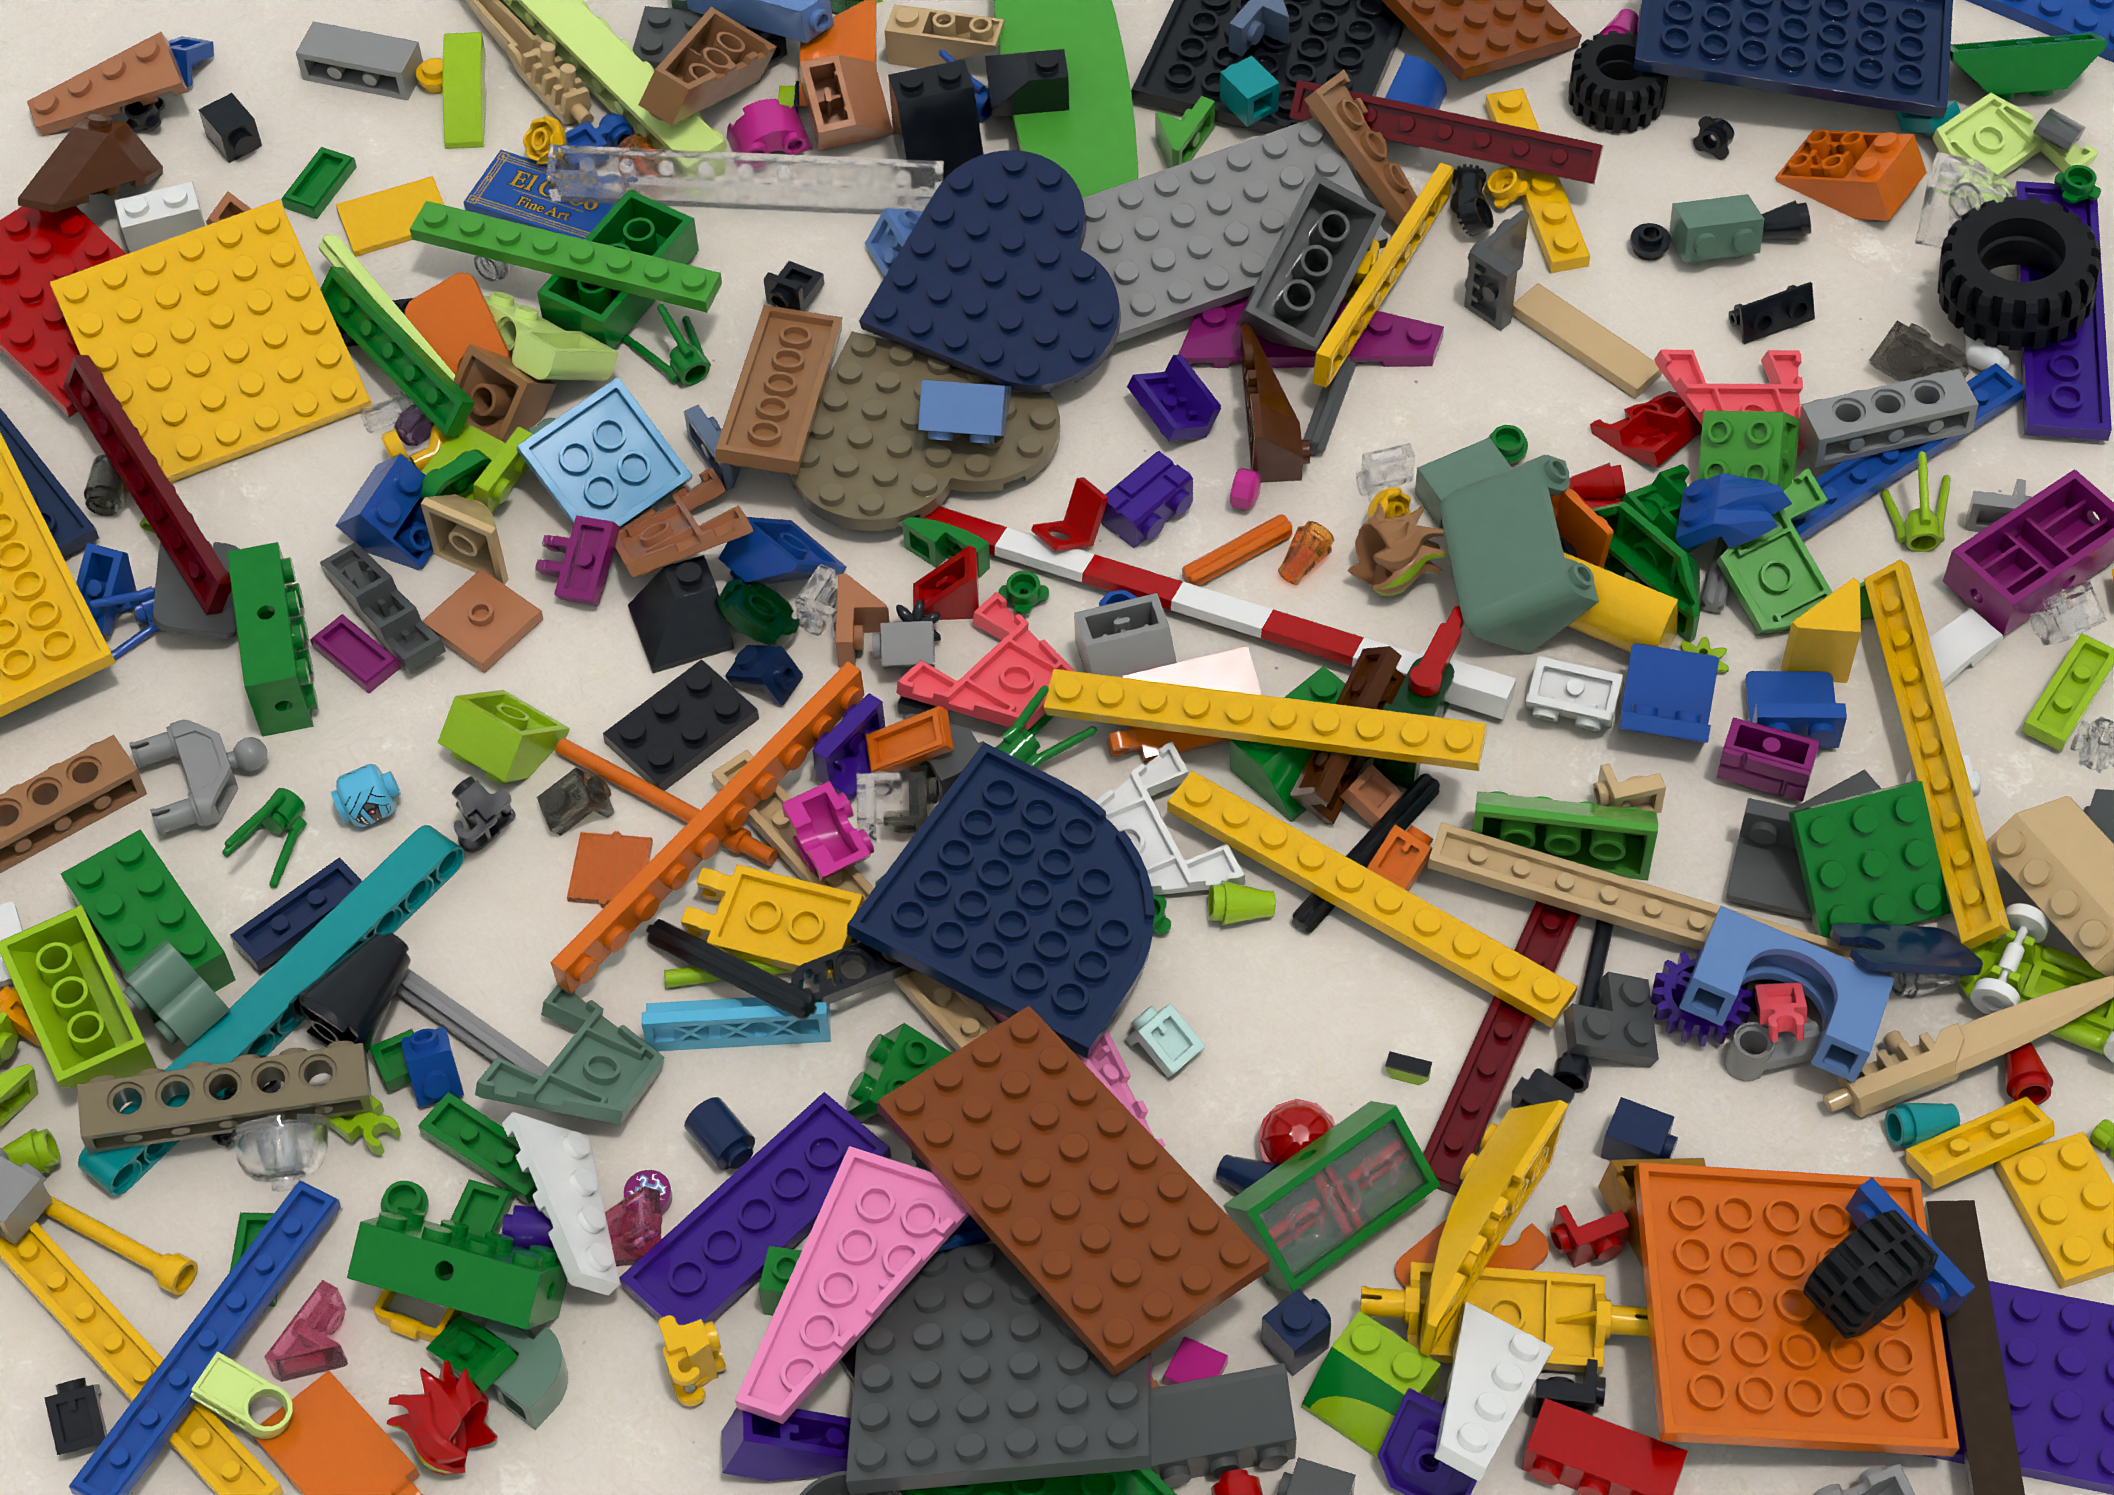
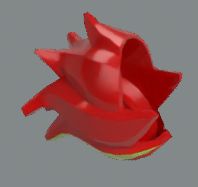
[386,1361,498,1475]

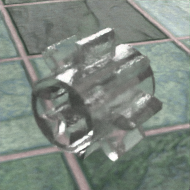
[2070,716,2114,773]

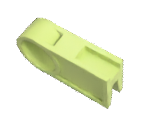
[190,1351,293,1439]

